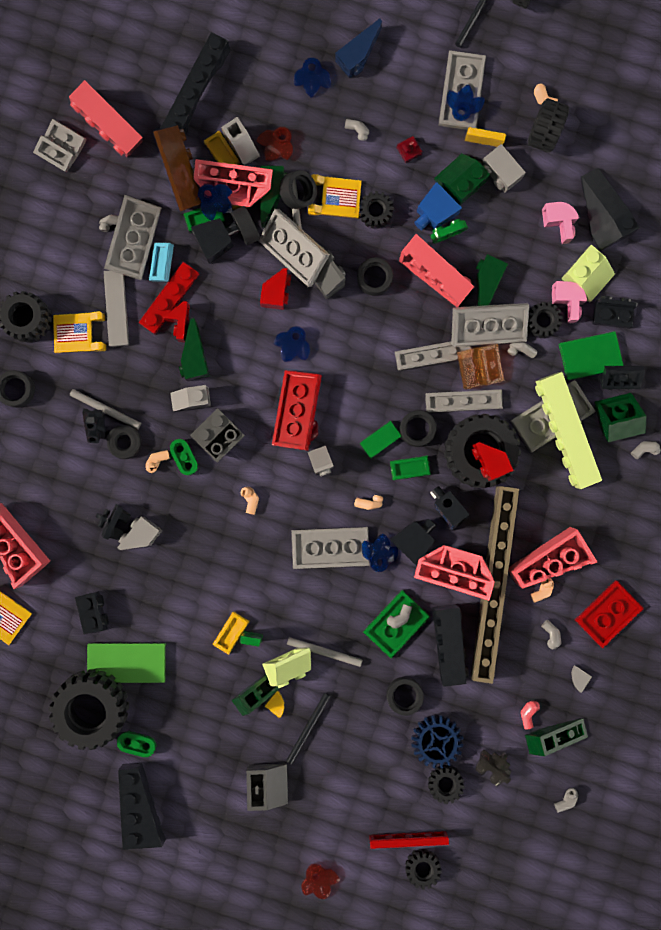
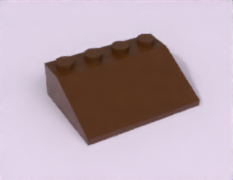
[153,125,205,212]

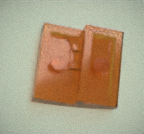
[457,343,504,389]

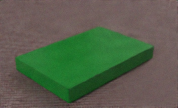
[559,331,624,381]
[363,590,430,658]

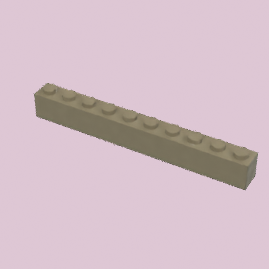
[470,486,519,684]

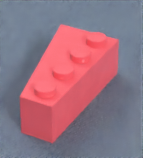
[69,80,143,157]
[399,234,474,307]
[0,503,50,589]
[508,527,597,589]

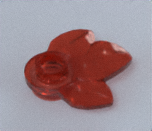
[257,127,293,161]
[301,863,340,899]

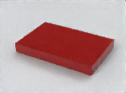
[575,580,644,648]

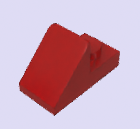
[163,301,190,342]

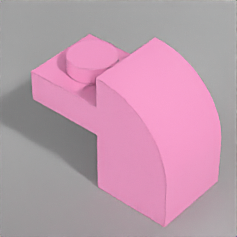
[542,202,579,244]
[552,281,587,323]

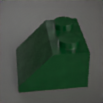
[434,153,490,205]
[594,393,646,442]

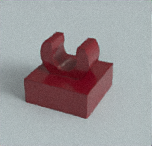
[396,136,422,163]

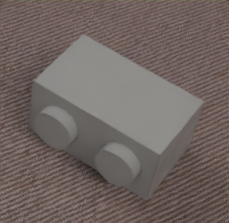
[481,144,526,193]

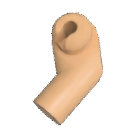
[534,84,558,105]
[145,450,170,473]
[241,487,259,515]
[354,495,383,510]
[530,578,554,603]

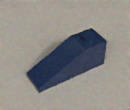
[335,18,382,78]

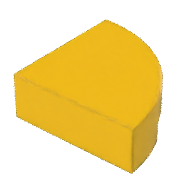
[265,691,284,718]

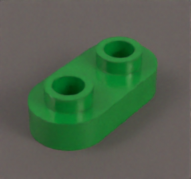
[430,219,468,244]
[170,439,198,475]
[117,731,156,757]

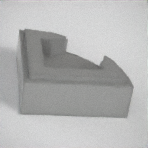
[571,665,592,693]

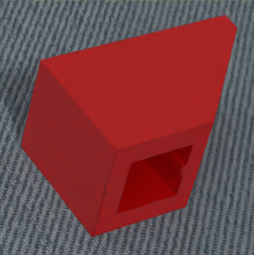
[260,268,291,310]
[472,442,514,481]

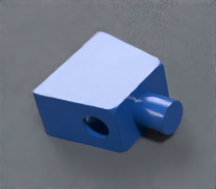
[414,182,462,230]

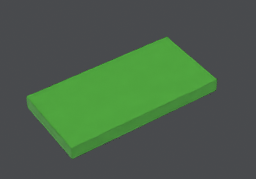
[87,643,166,683]

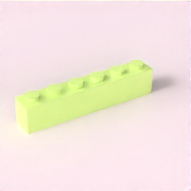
[535,372,602,489]

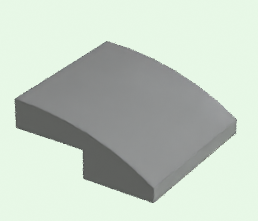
[33,119,87,172]

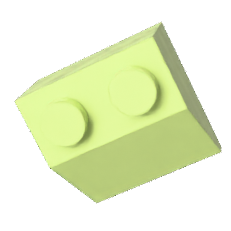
[561,245,615,303]
[262,648,311,688]

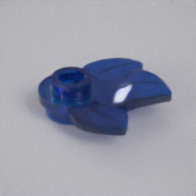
[294,58,331,98]
[446,85,484,121]
[198,184,232,221]
[273,326,310,362]
[362,534,398,572]

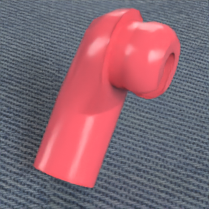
[521,701,540,729]

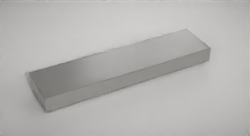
[104,271,129,347]
[395,341,473,371]
[425,390,503,413]

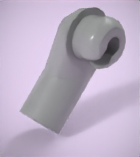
[345,119,369,141]
[99,214,118,232]
[508,342,538,358]
[631,441,661,459]
[387,604,412,628]
[541,619,561,649]
[554,788,578,813]

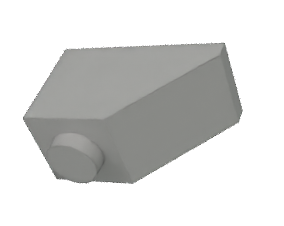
[170,385,211,412]

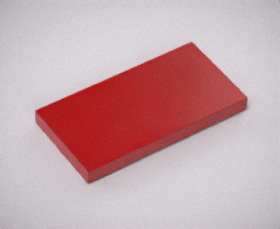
[272,370,322,451]

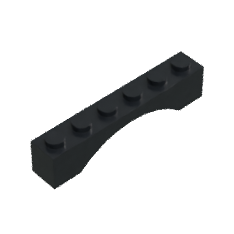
[159,32,230,136]

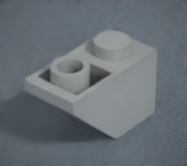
[221,117,260,166]
[308,446,334,477]
[117,517,163,550]

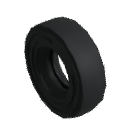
[107,425,142,459]

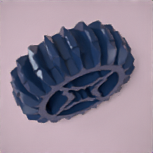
[411,714,464,769]

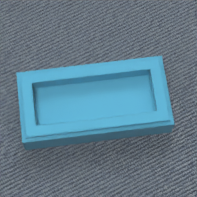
[149,243,174,282]

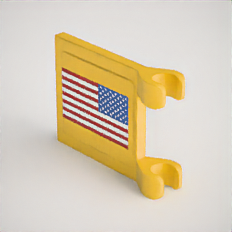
[308,174,361,219]
[53,311,106,353]
[0,591,32,645]

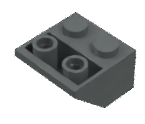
[314,247,346,300]
[190,408,245,463]
[246,764,288,811]

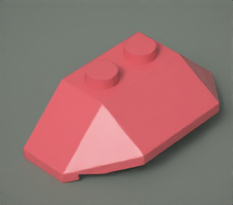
[194,159,273,207]
[414,545,495,601]

